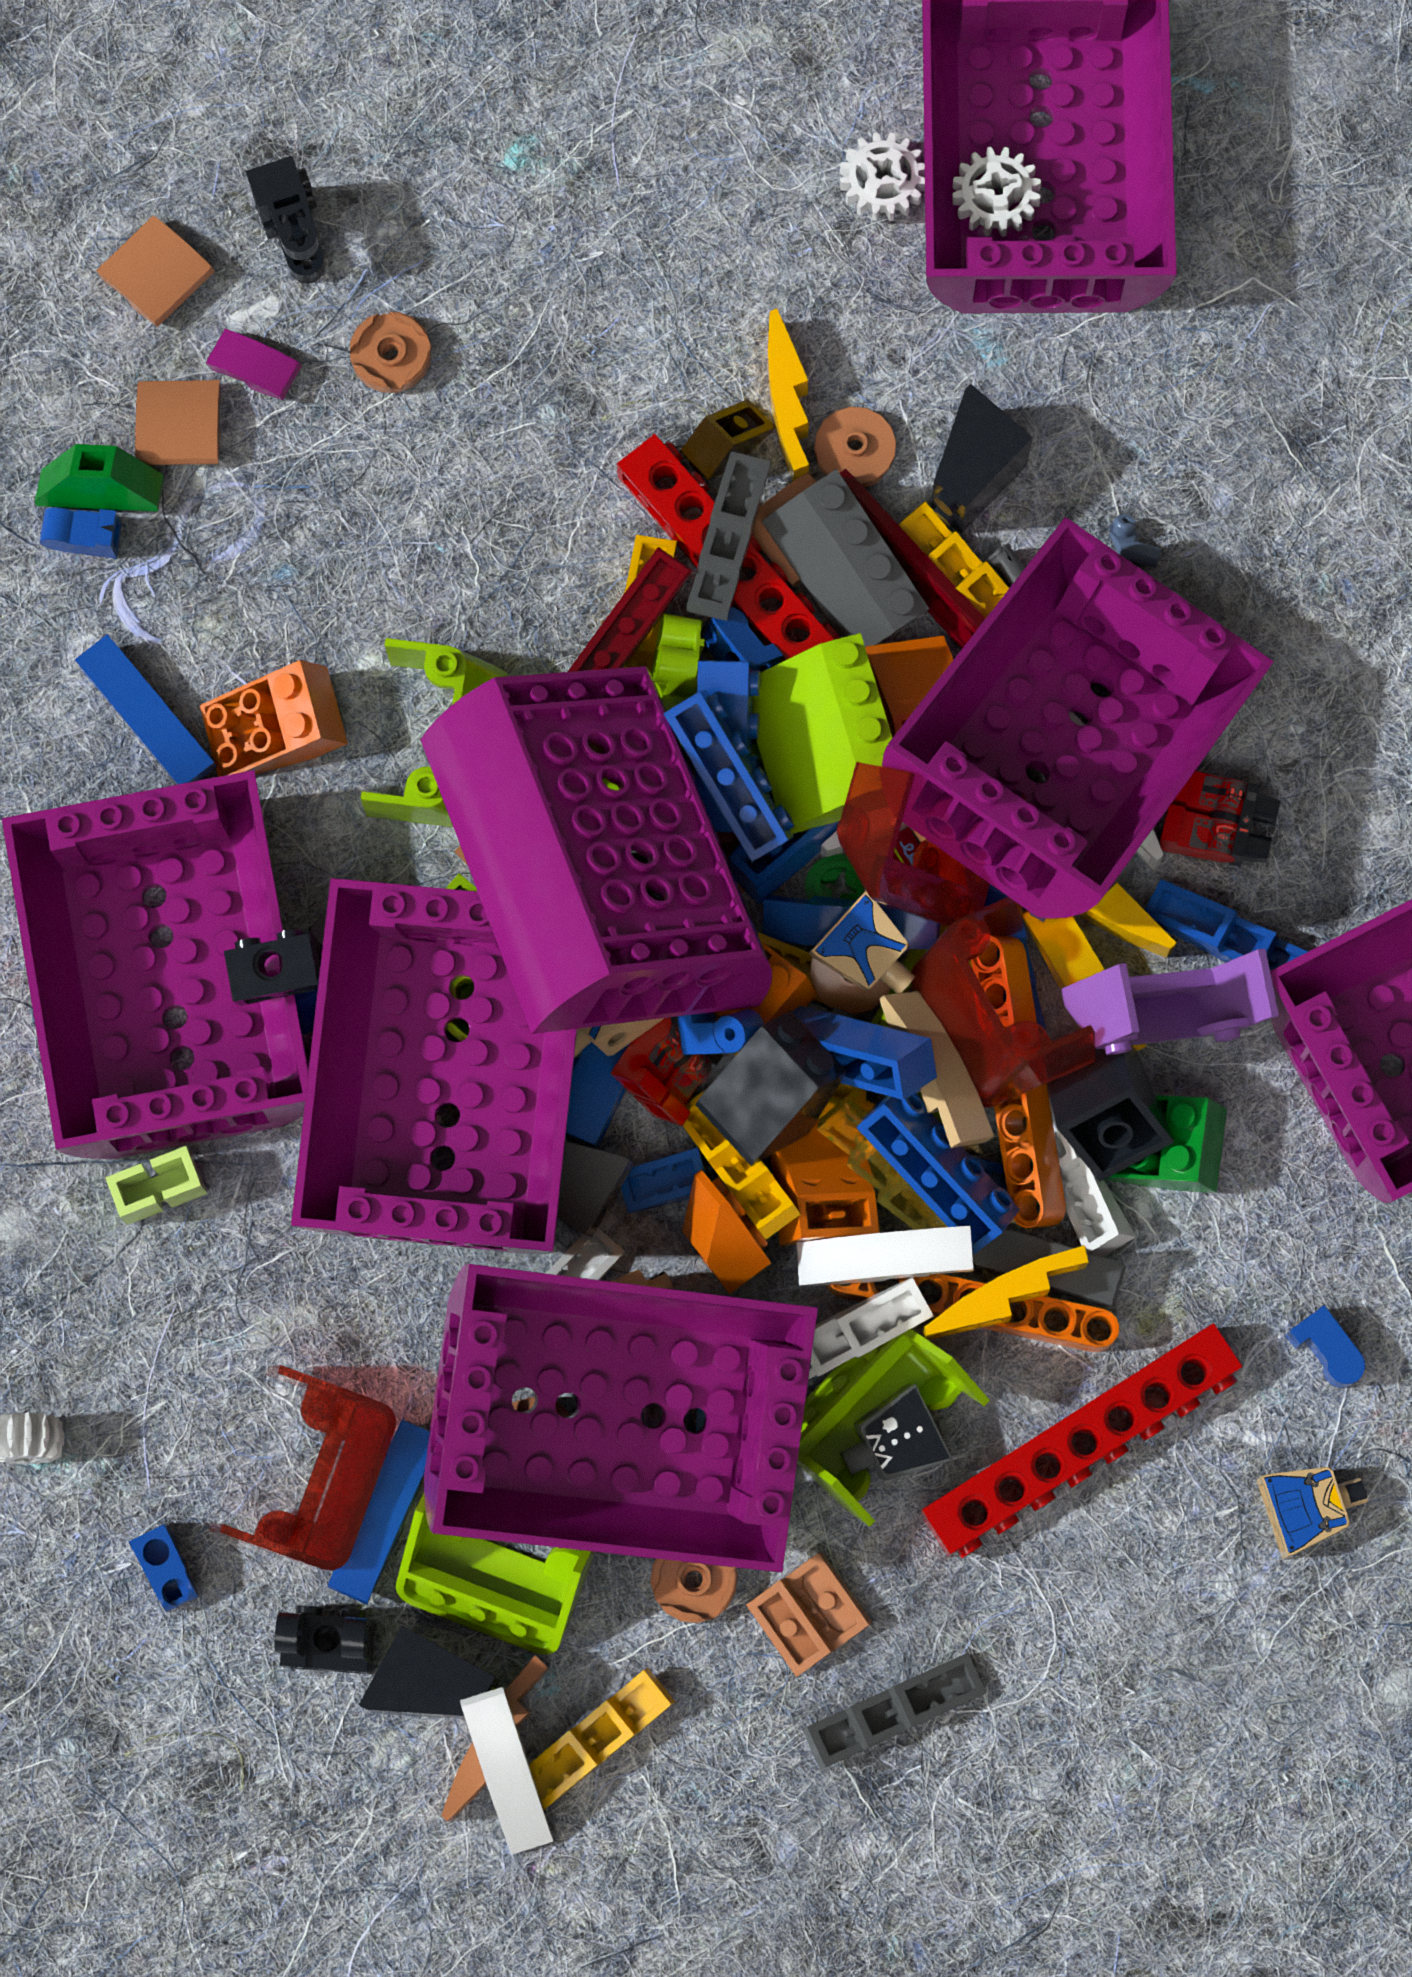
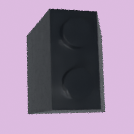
[931,383,1033,534]
[695,1010,847,1167]
[1043,1038,1174,1182]
[359,1626,500,1719]

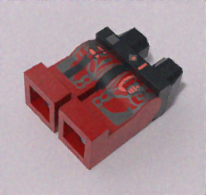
[1159,771,1281,867]
[610,1016,723,1127]

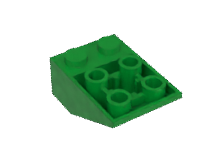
[1104,1095,1227,1193]

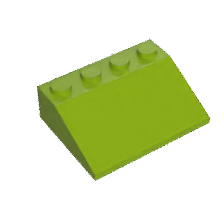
[752,633,892,834]

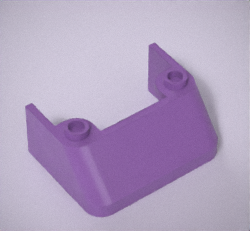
[1061,949,1279,1055]

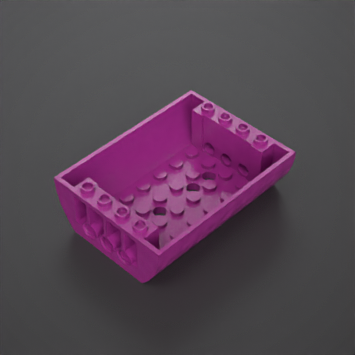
[922,0,1177,314]
[882,517,1274,918]
[420,666,772,1034]
[1,770,308,1159]
[291,878,577,1254]
[1270,899,1412,1203]
[424,1264,818,1573]

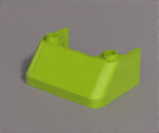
[361,638,508,828]
[797,1329,990,1527]
[396,1493,594,1655]

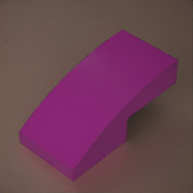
[206,329,302,401]

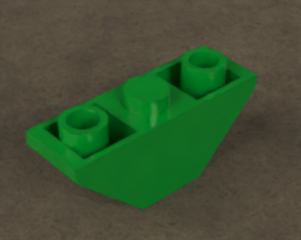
[35,444,164,512]

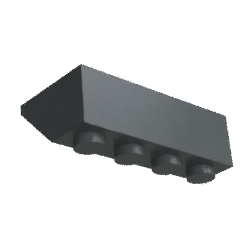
[761,469,929,646]

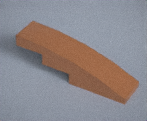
[441,1655,549,1822]

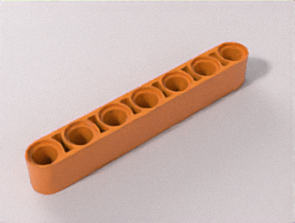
[971,935,1066,1228]
[826,1273,1119,1353]

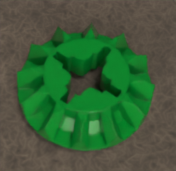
[805,854,873,900]

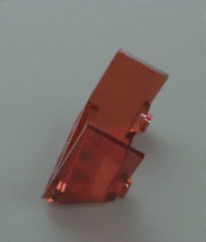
[837,762,990,932]
[911,897,1095,1107]
[209,1365,396,1570]

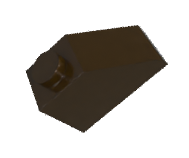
[680,399,776,480]

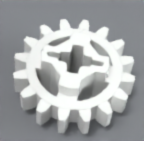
[840,132,925,221]
[952,147,1041,237]

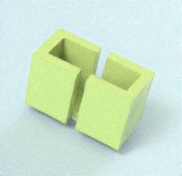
[105,1146,208,1225]

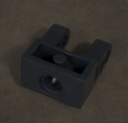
[245,156,325,283]
[224,929,323,1006]
[274,1605,376,1675]

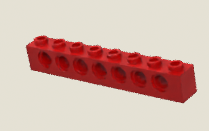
[617,434,840,663]
[920,1323,1243,1559]

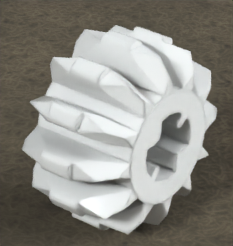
[0,1412,64,1465]

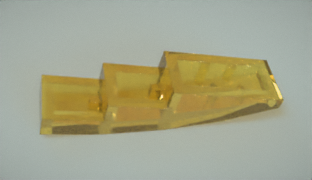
[817,1096,948,1230]

